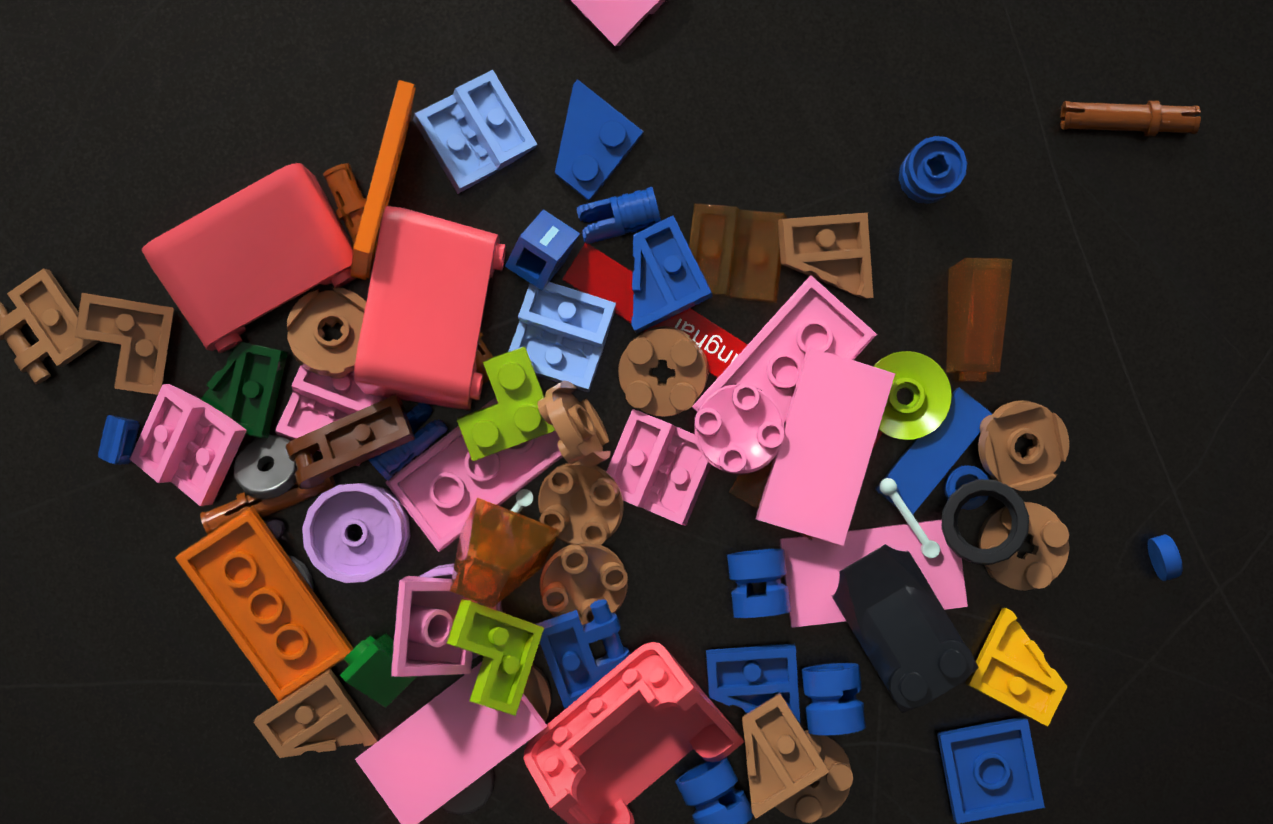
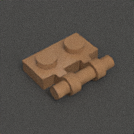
[0,268,99,384]

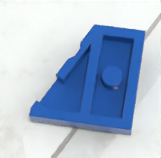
[555,79,644,203]
[631,215,713,334]
[706,644,800,723]

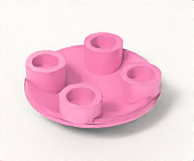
[694,384,784,474]

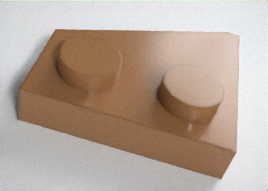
[778,213,874,298]
[254,668,379,758]
[742,693,830,819]

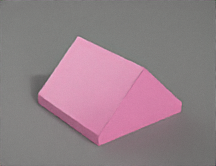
[391,576,479,677]

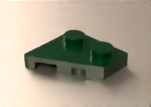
[200,342,288,438]

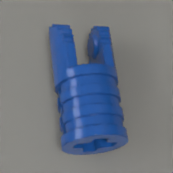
[576,187,661,244]
[369,403,448,481]

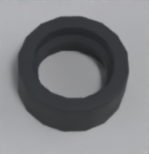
[941,479,1029,565]

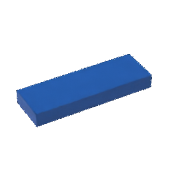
[874,387,992,515]

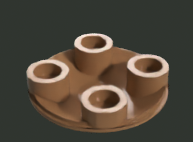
[538,461,624,545]
[540,542,628,625]

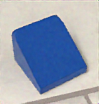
[98,415,140,464]

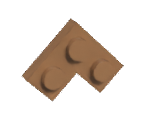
[75,293,174,395]

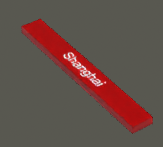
[562,243,882,448]

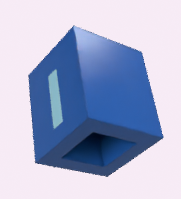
[505,209,580,290]

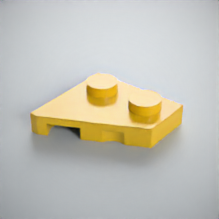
[965,608,1067,727]

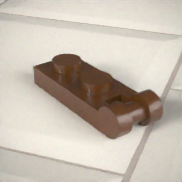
[286,395,415,489]

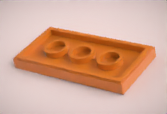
[350,80,416,280]
[175,506,354,701]

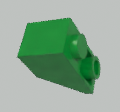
[340,633,417,708]

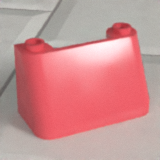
[142,163,356,353]
[354,206,506,411]
[523,642,745,824]

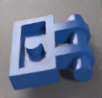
[536,599,630,709]

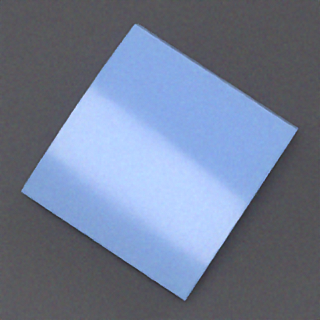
[413,70,538,194]
[508,282,616,393]

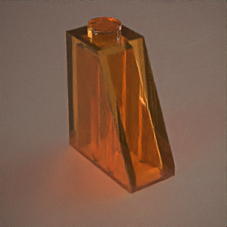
[947,258,1012,382]
[450,497,559,608]

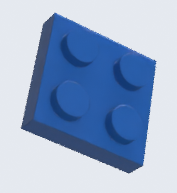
[937,717,1045,824]

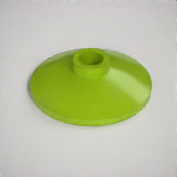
[873,351,952,440]

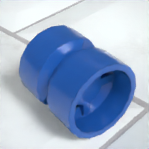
[899,136,967,204]
[727,548,791,618]
[802,663,866,736]
[676,757,754,824]

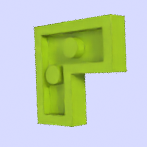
[457,346,555,461]
[447,599,544,716]

